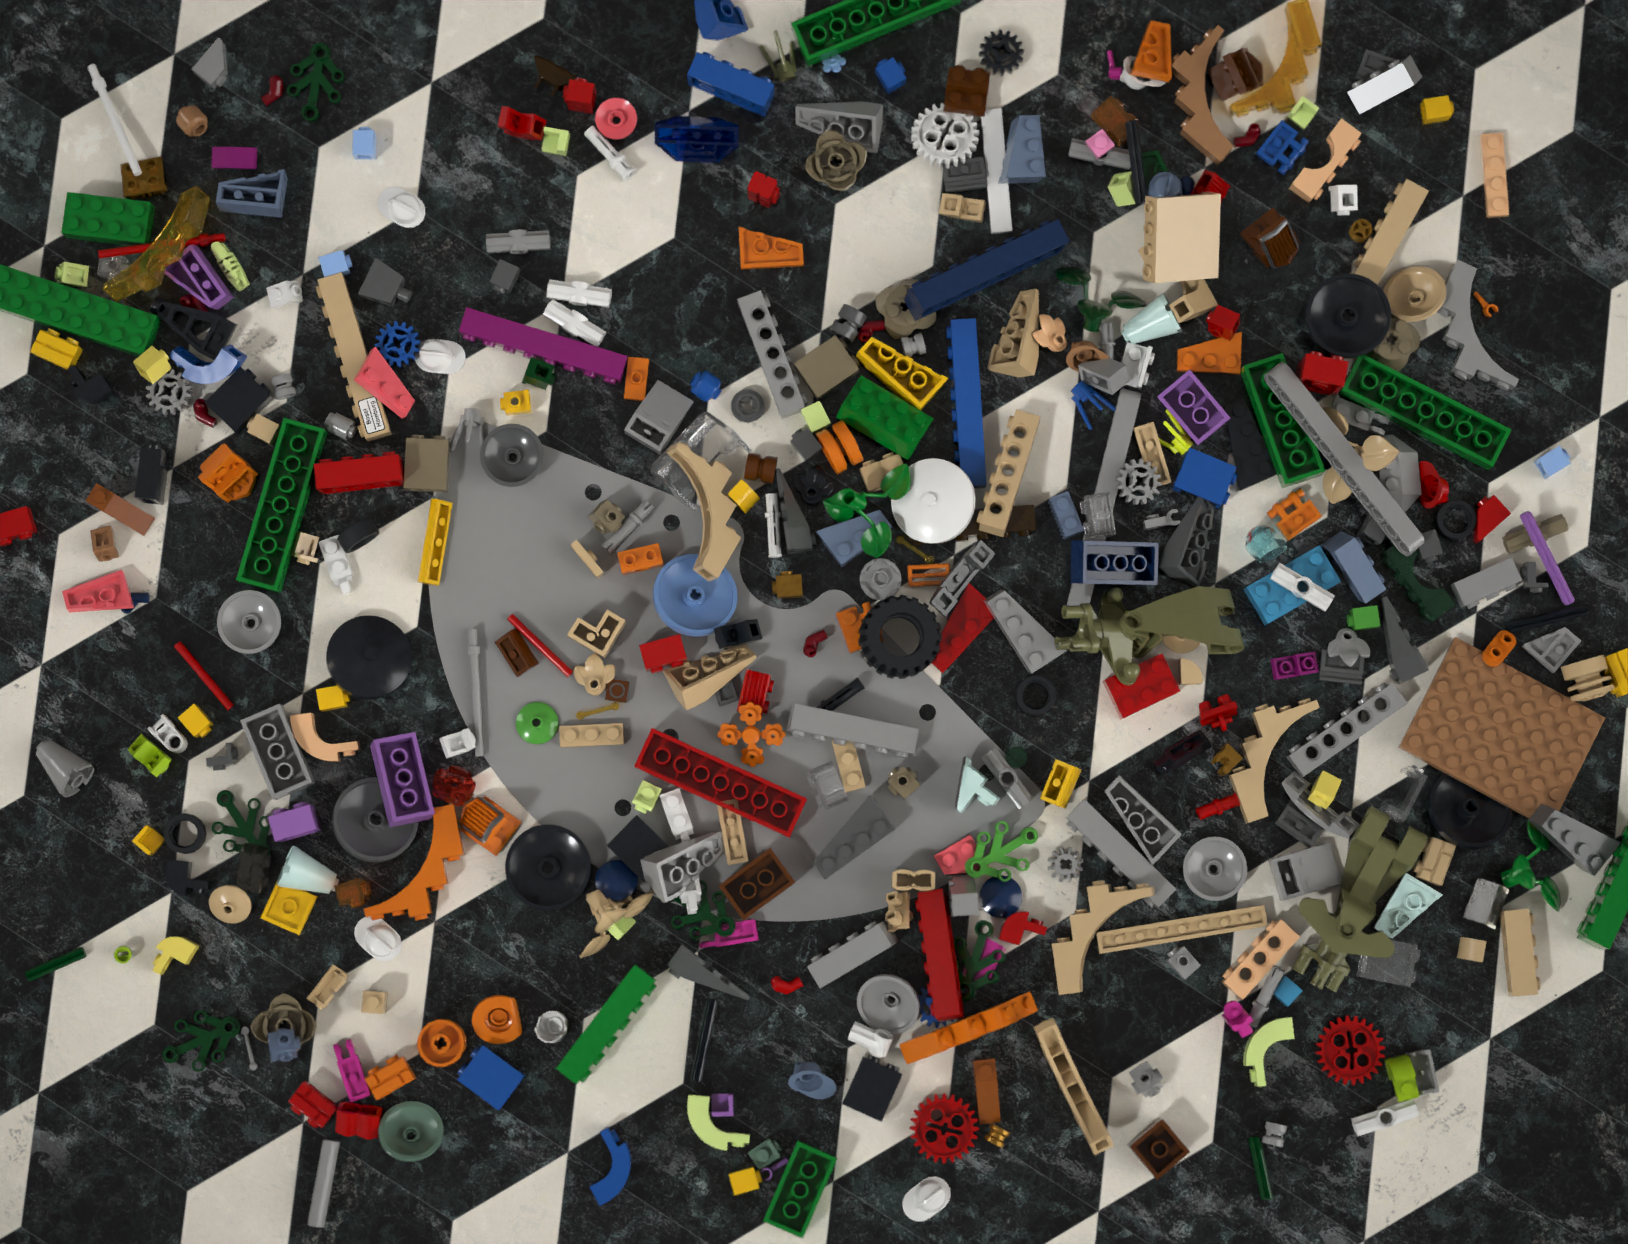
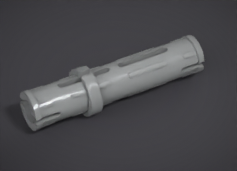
[601,499,655,554]
[1249,965,1285,1027]

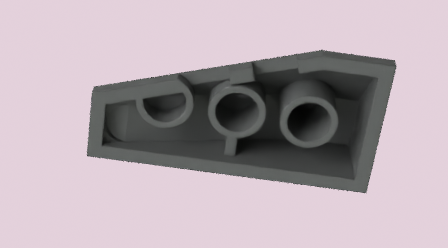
[775,468,816,554]
[1158,497,1215,587]
[667,945,751,1000]

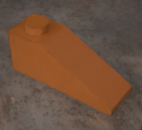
[85,483,155,536]
[972,1058,1001,1125]

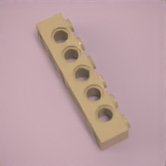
[977,409,1040,537]

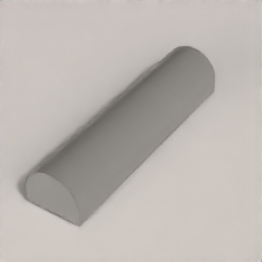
[307,1138,340,1228]

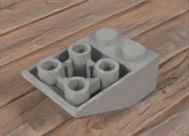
[624,380,694,455]
[1268,842,1342,901]

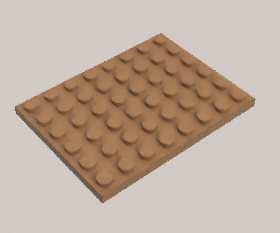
[1398,637,1605,818]

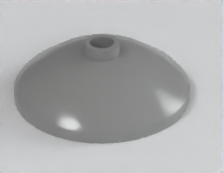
[217,590,281,654]
[1183,837,1247,901]
[857,974,920,1034]

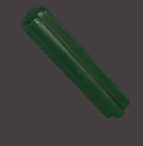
[25,947,87,981]
[1249,1136,1273,1200]

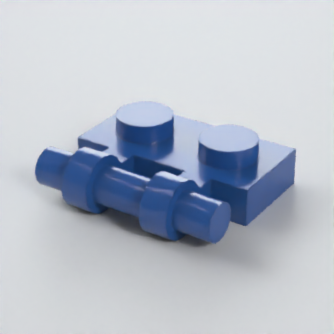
[1256,120,1309,175]

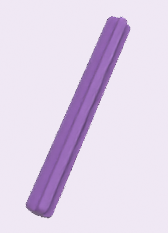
[1520,511,1575,605]

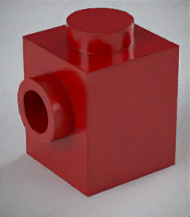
[1206,305,1240,341]

